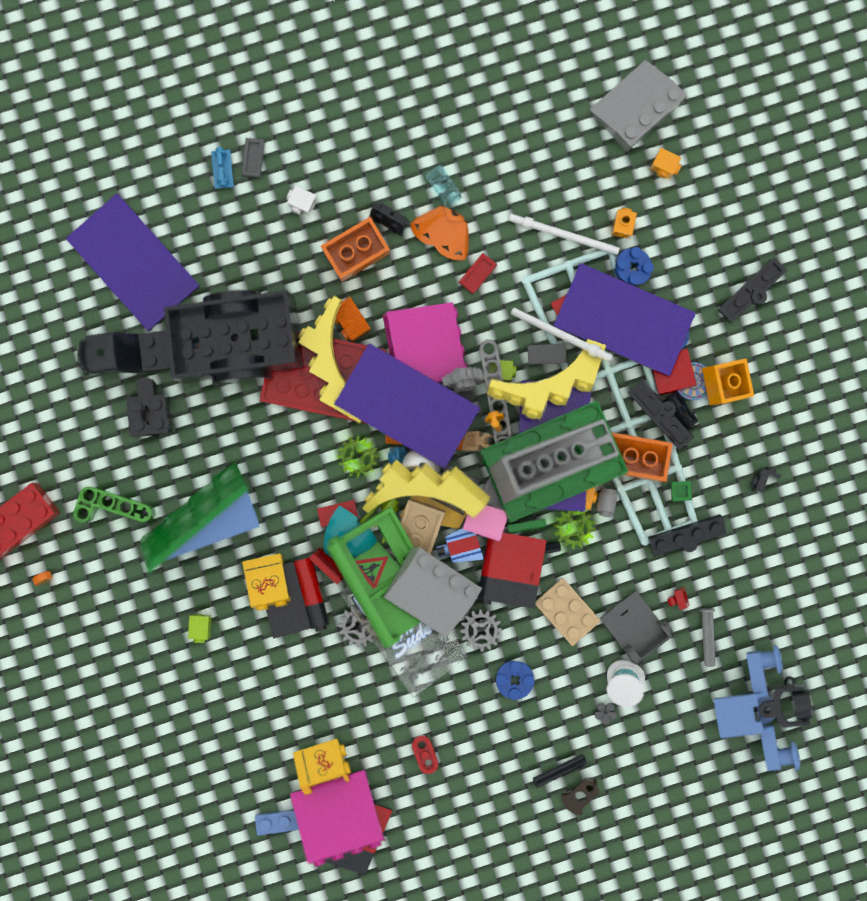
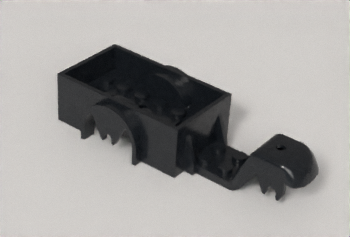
[77,290,303,387]

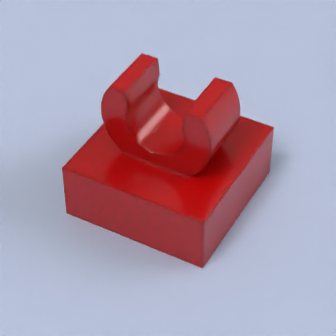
[667,587,690,610]

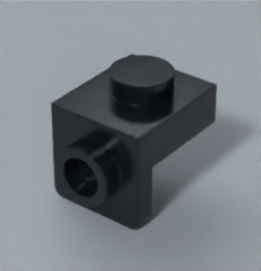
[751,467,781,493]

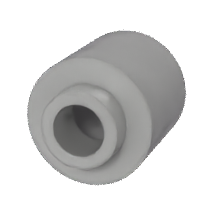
[596,488,617,517]

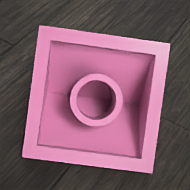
[463,505,507,541]

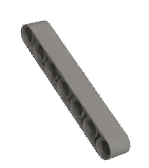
[480,339,512,444]

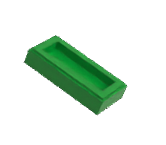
[507,519,547,534]

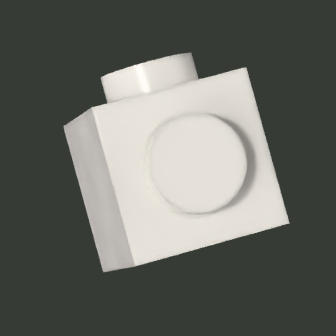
[286,185,318,216]

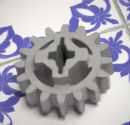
[442,367,485,393]
[338,606,377,647]
[460,609,502,652]

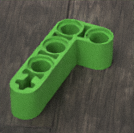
[73,487,156,522]

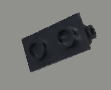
[369,202,410,236]

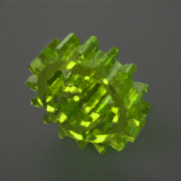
[337,436,379,477]
[553,510,596,549]

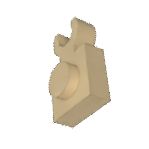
[462,431,494,452]

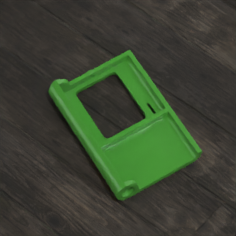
[326,507,421,648]

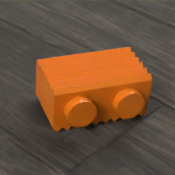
[335,297,372,342]

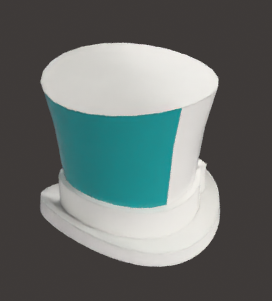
[607,660,645,707]

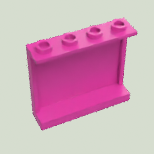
[382,302,467,383]
[290,770,386,867]

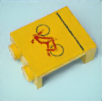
[243,554,291,611]
[293,739,351,795]

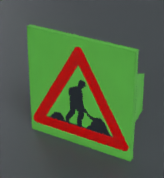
[354,542,400,589]

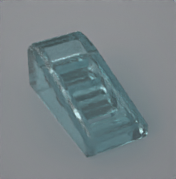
[424,164,462,208]

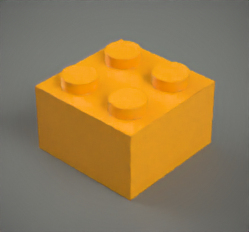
[702,358,754,405]

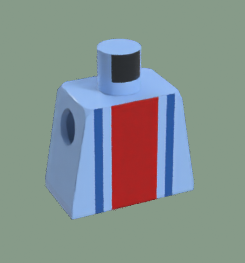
[436,528,483,563]

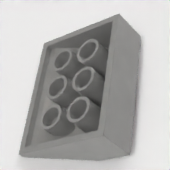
[589,60,687,152]
[383,547,482,637]

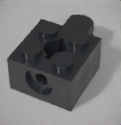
[126,377,173,437]

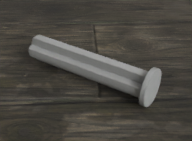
[700,608,715,667]

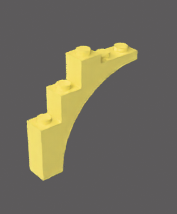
[298,296,362,423]
[487,339,606,420]
[362,459,490,518]

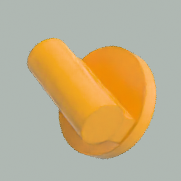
[485,411,504,432]

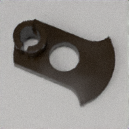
[561,777,599,815]

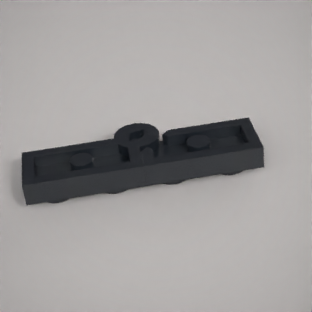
[717,257,787,323]
[628,379,694,450]
[648,514,727,557]

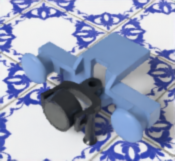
[713,645,814,771]

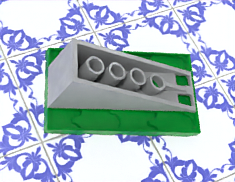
[479,400,629,523]

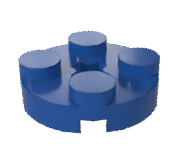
[614,247,654,286]
[496,661,535,700]

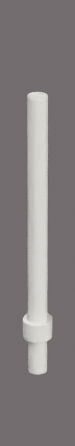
[509,214,620,255]
[511,308,613,362]

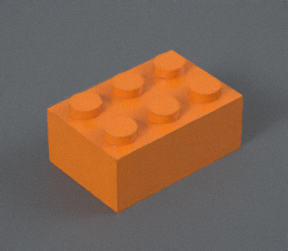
[321,217,391,282]

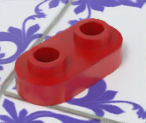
[412,735,438,774]

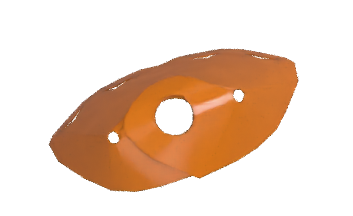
[410,206,469,260]

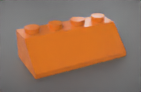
[611,432,673,483]

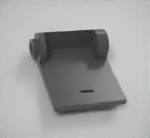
[600,590,673,664]

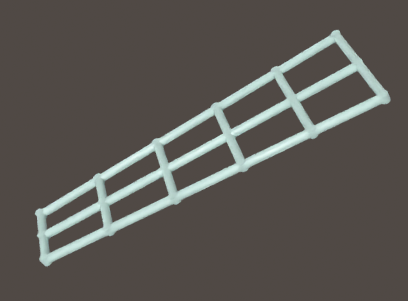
[521,245,698,545]

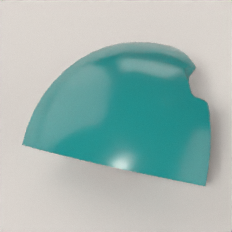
[324,506,378,557]

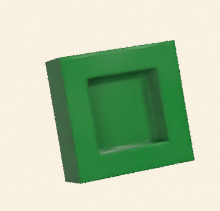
[670,481,692,501]

